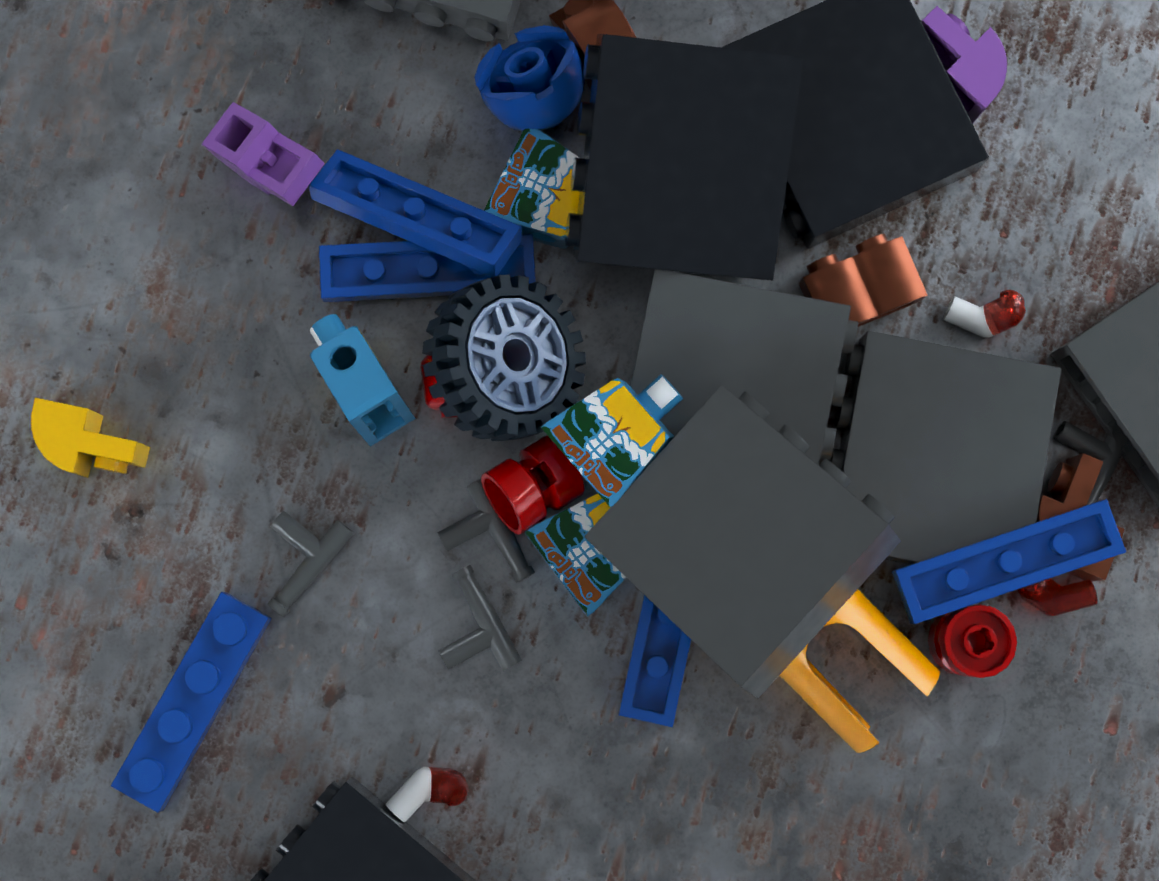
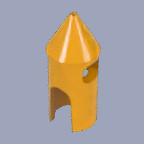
[779,589,940,753]

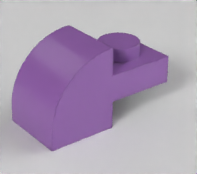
[921,6,1007,124]
[202,102,325,206]

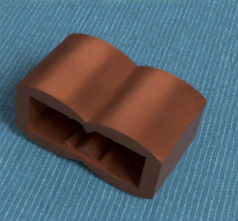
[798,233,928,327]

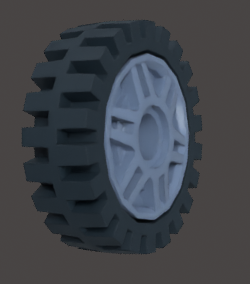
[422,275,586,441]

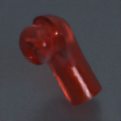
[1017,578,1098,616]

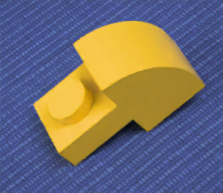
[31,398,150,478]

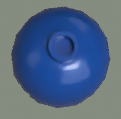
[474,25,585,131]

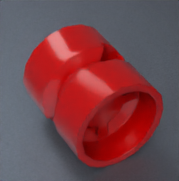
[481,435,585,534]
[928,604,1017,678]

